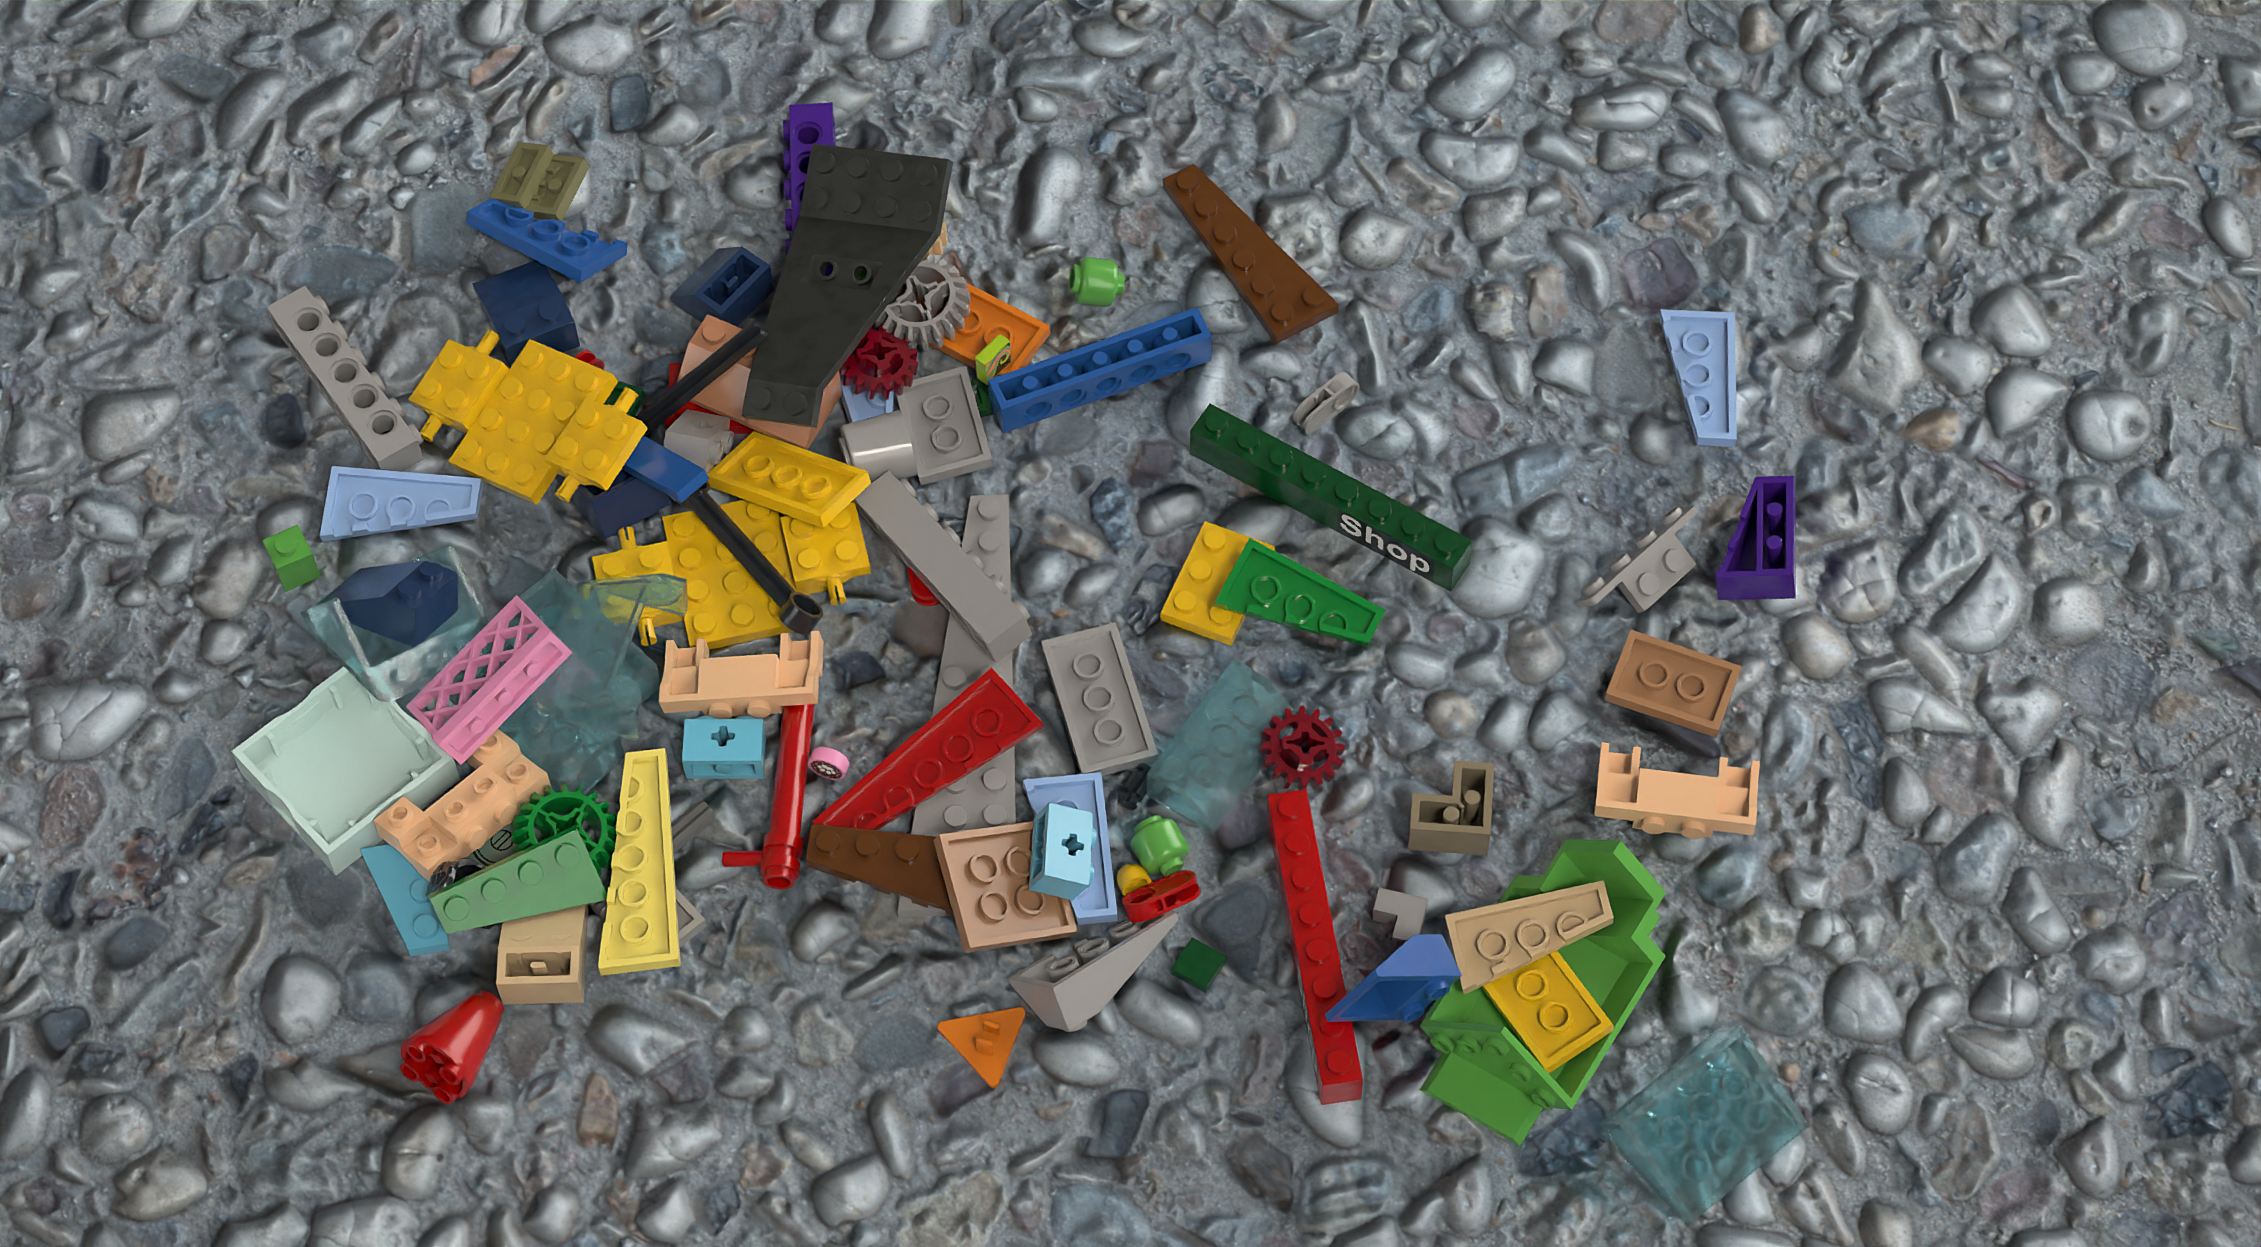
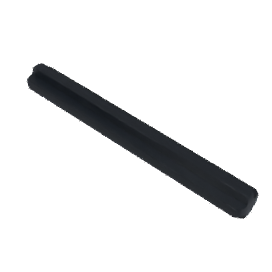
[634,321,768,436]

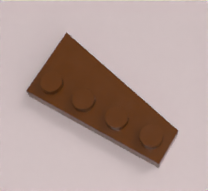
[806,824,954,917]

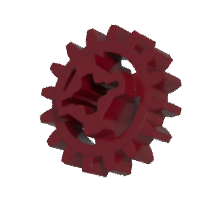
[839,324,918,400]
[1258,705,1346,790]

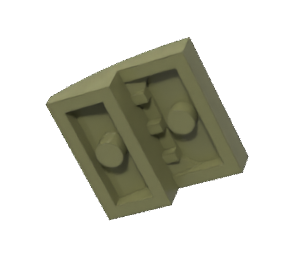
[489,142,590,221]

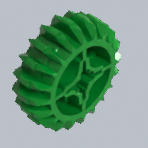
[511,782,617,877]

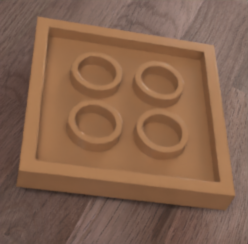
[933,821,1078,953]

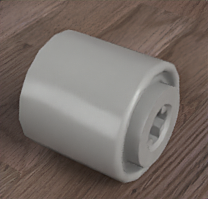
[838,410,918,483]

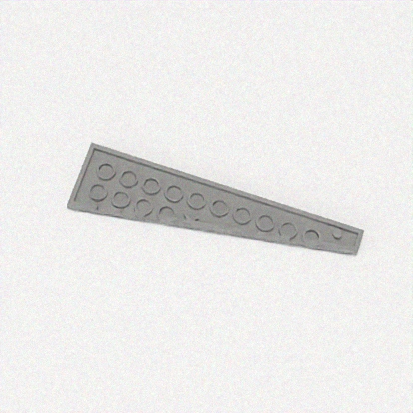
[898,494,1016,917]

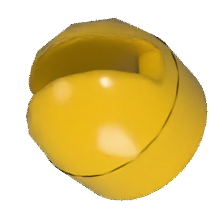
[1116,864,1152,896]

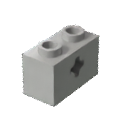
[664,409,734,473]

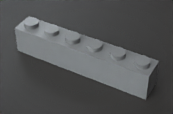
[854,470,1032,662]

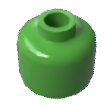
[1068,257,1125,307]
[1130,815,1190,877]

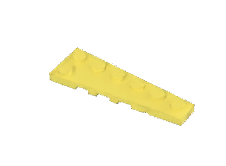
[598,748,681,976]

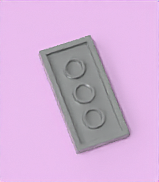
[1041,622,1158,776]

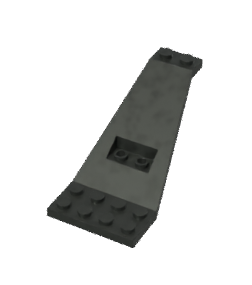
[741,144,953,428]

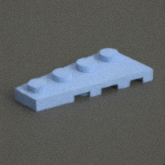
[1659,309,1737,447]
[320,466,484,542]
[1023,772,1118,925]

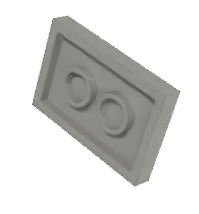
[896,366,994,485]

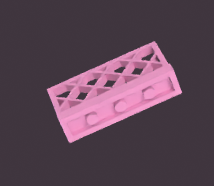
[406,595,573,765]

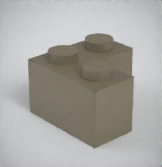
[1408,760,1494,856]

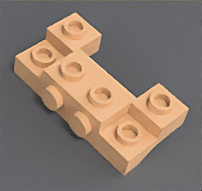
[659,631,824,719]
[373,728,552,882]
[1594,742,1760,839]

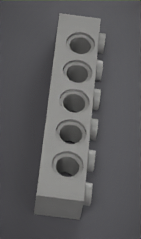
[267,286,424,472]

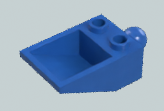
[1325,934,1462,1023]

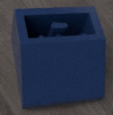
[670,246,774,327]

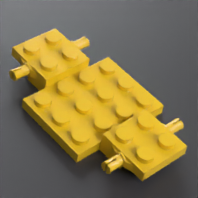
[408,329,648,505]
[592,500,871,649]

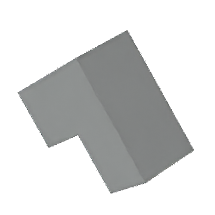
[1373,888,1428,949]

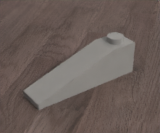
[1008,911,1179,1032]

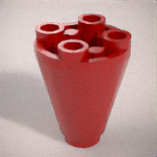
[400,991,504,1105]

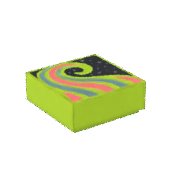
[975,334,1012,385]

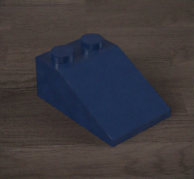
[472,260,580,369]
[555,469,671,539]
[316,560,458,648]

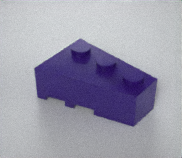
[1715,476,1796,600]

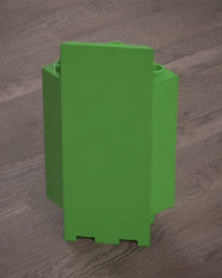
[1419,839,1666,1146]

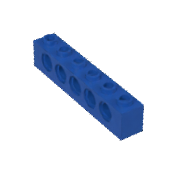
[988,307,1212,433]

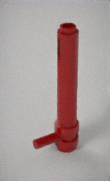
[722,704,815,890]

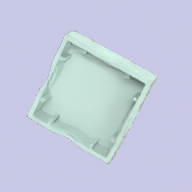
[232,657,460,875]

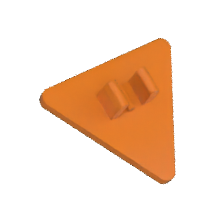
[938,1007,1026,1088]

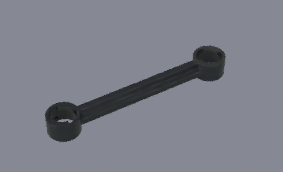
[671,481,823,635]

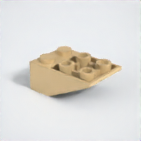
[496,904,588,1004]

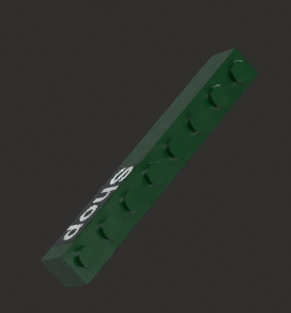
[1190,403,1473,592]

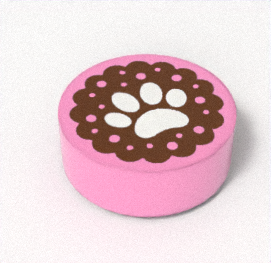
[808,747,850,780]

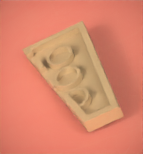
[1445,880,1613,995]

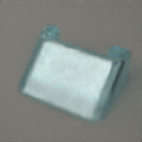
[300,544,493,702]
[530,573,688,741]

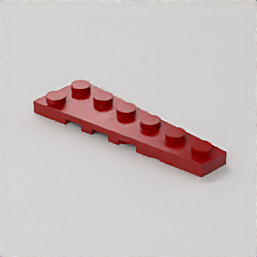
[812,667,1044,831]

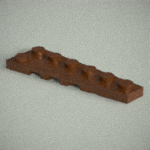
[1163,164,1338,344]

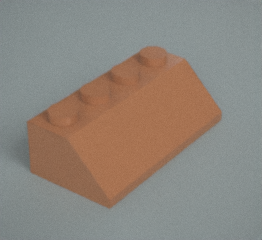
[677,314,842,450]

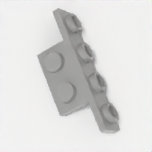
[1575,505,1699,613]

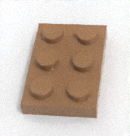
[1605,630,1742,738]

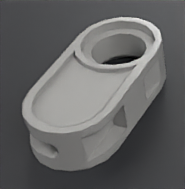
[1293,372,1360,434]

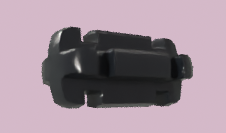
[1118,763,1157,810]

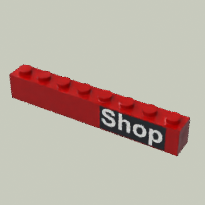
[1267,789,1363,1105]

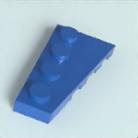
[466,198,628,283]

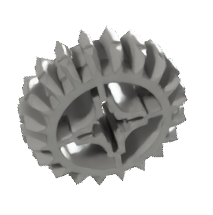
[875,254,971,352]

